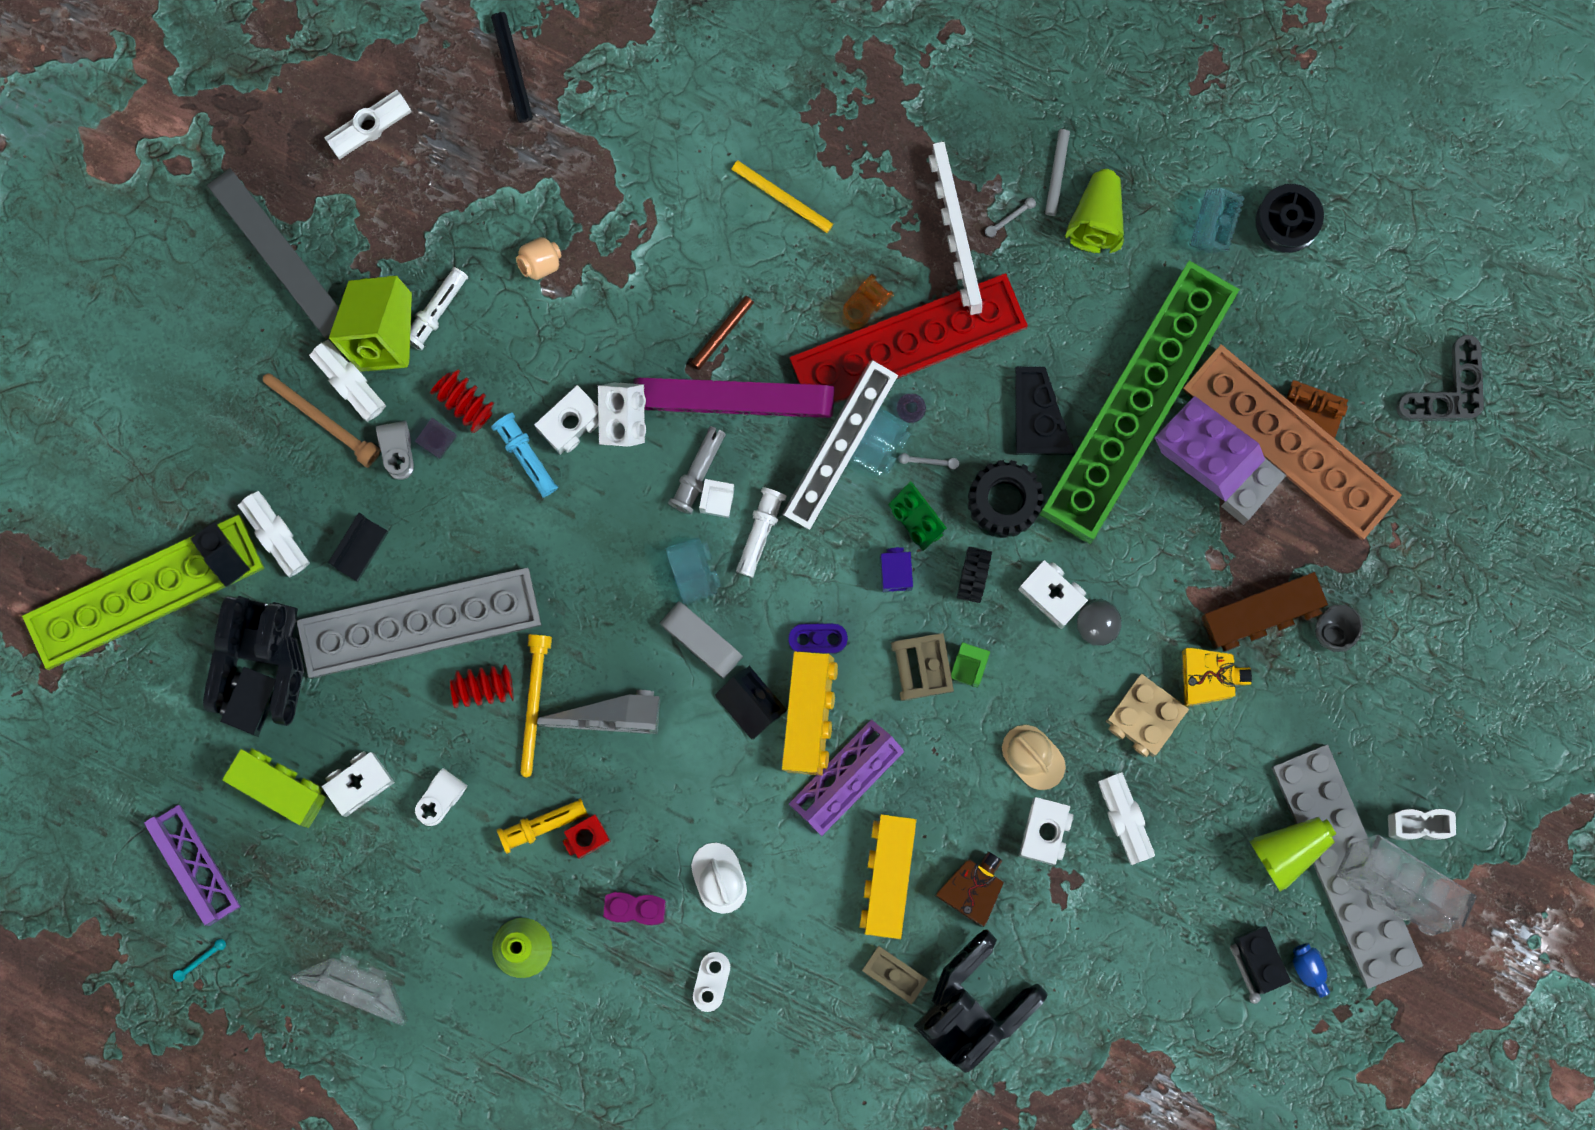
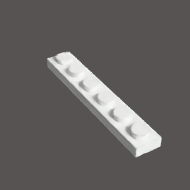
[928,142,982,315]

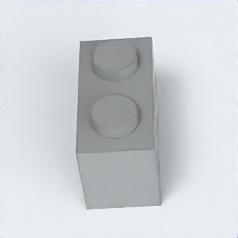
[1221,458,1286,525]

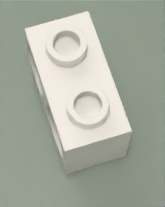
[598,382,646,447]

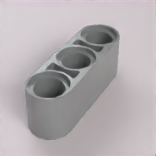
[659,601,743,679]

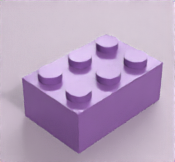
[1155,396,1265,502]

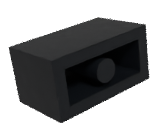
[220,667,276,737]
[1233,926,1291,994]

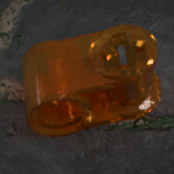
[841,274,895,330]

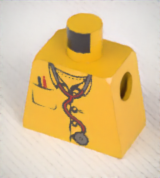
[1182,648,1252,707]

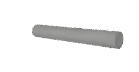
[1045,129,1070,216]

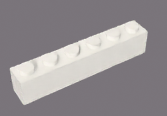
[782,360,898,530]

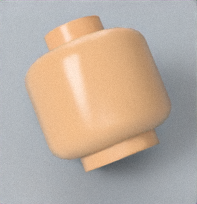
[516,237,562,280]

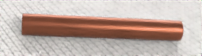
[690,296,754,370]

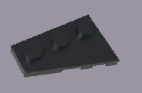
[1015,367,1075,455]

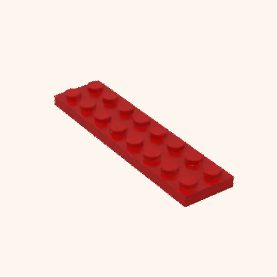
[789,273,1028,404]

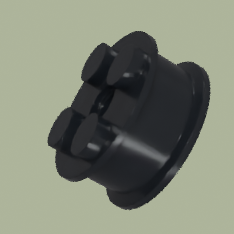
[1255,184,1324,253]

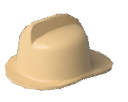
[1002,725,1066,790]

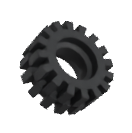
[957,547,992,603]

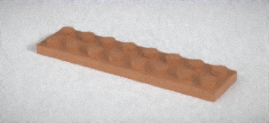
[1182,344,1402,541]

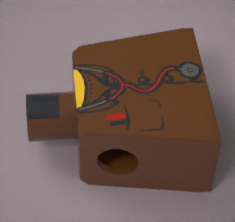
[935,851,1004,927]

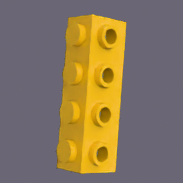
[782,651,838,776]
[859,814,917,939]

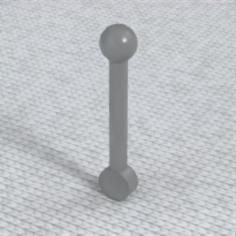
[985,198,1036,238]
[898,453,959,470]
[1230,944,1261,1004]

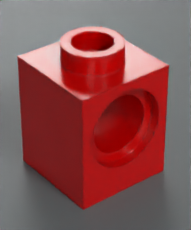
[563,814,611,859]

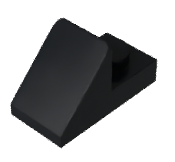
[191,521,250,587]

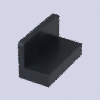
[328,513,388,582]
[715,665,787,739]

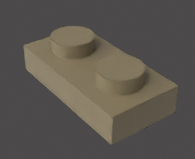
[862,946,928,1005]

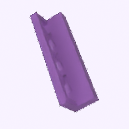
[789,719,905,836]
[144,805,241,926]

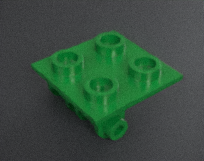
[888,481,947,551]

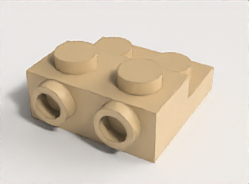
[1105,674,1189,757]

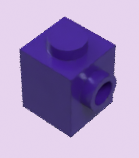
[880,547,913,592]

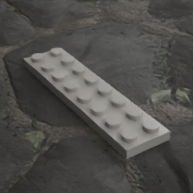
[296,568,542,679]
[1271,744,1423,989]

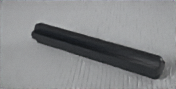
[491,12,533,123]

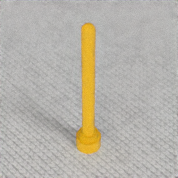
[520,634,552,778]

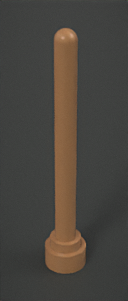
[263,373,381,468]

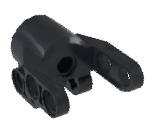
[203,596,304,726]
[914,930,1048,1073]

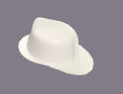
[691,843,747,914]

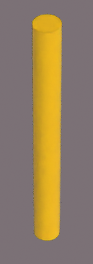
[732,160,834,234]

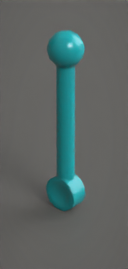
[173,939,226,982]

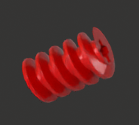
[430,369,494,433]
[450,664,514,709]

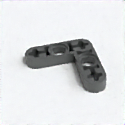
[1396,335,1484,421]

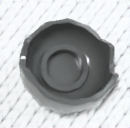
[1077,599,1122,646]
[1315,605,1363,652]

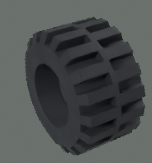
[968,460,1044,538]

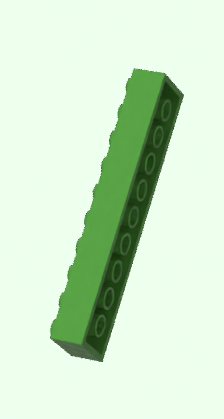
[1040,260,1240,544]

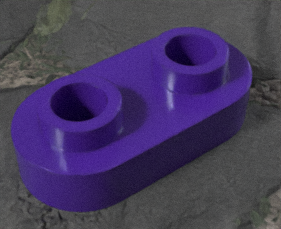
[788,623,848,654]

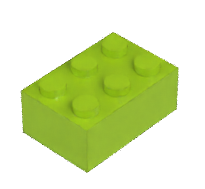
[222,748,327,828]

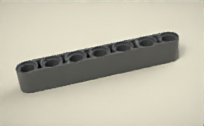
[207,168,339,340]

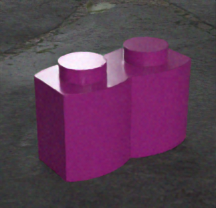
[603,892,667,926]

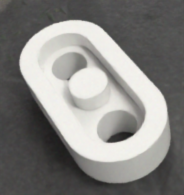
[693,952,730,1012]

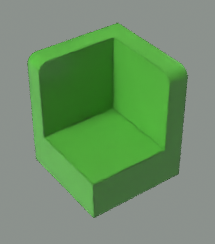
[951,642,990,688]

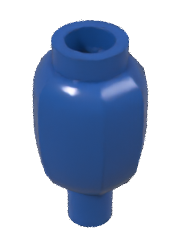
[1292,943,1330,998]

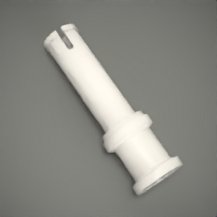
[410,267,469,351]
[736,487,787,578]

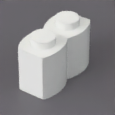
[1388,809,1456,841]

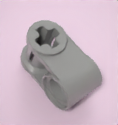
[376,420,414,480]

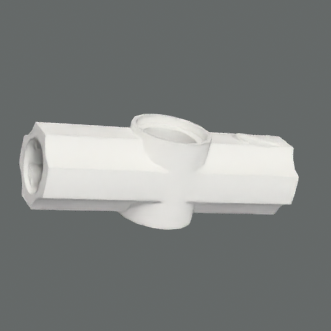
[324,90,412,160]
[309,340,386,422]
[238,491,310,578]
[1098,772,1155,865]

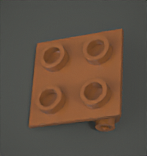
[1286,380,1348,439]

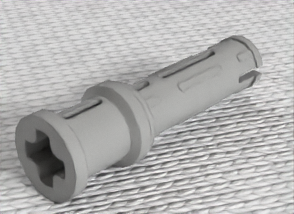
[668,426,726,515]

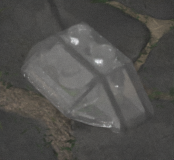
[290,954,408,1026]

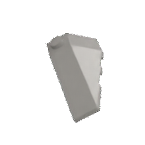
[537,690,660,734]

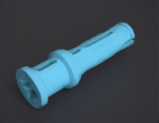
[491,413,559,498]

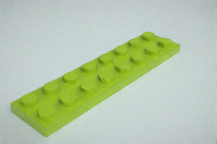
[22,515,265,670]

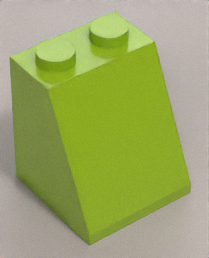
[329,276,412,372]

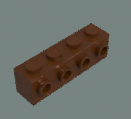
[1201,572,1328,652]

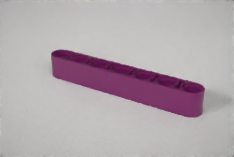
[633,378,834,418]

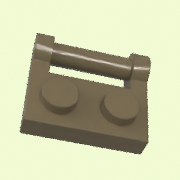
[891,633,954,701]

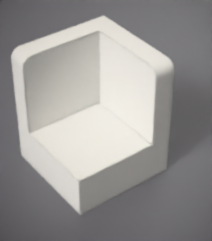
[699,479,734,518]

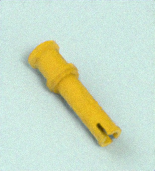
[496,798,588,854]

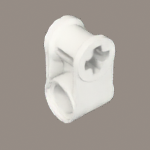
[415,768,468,826]

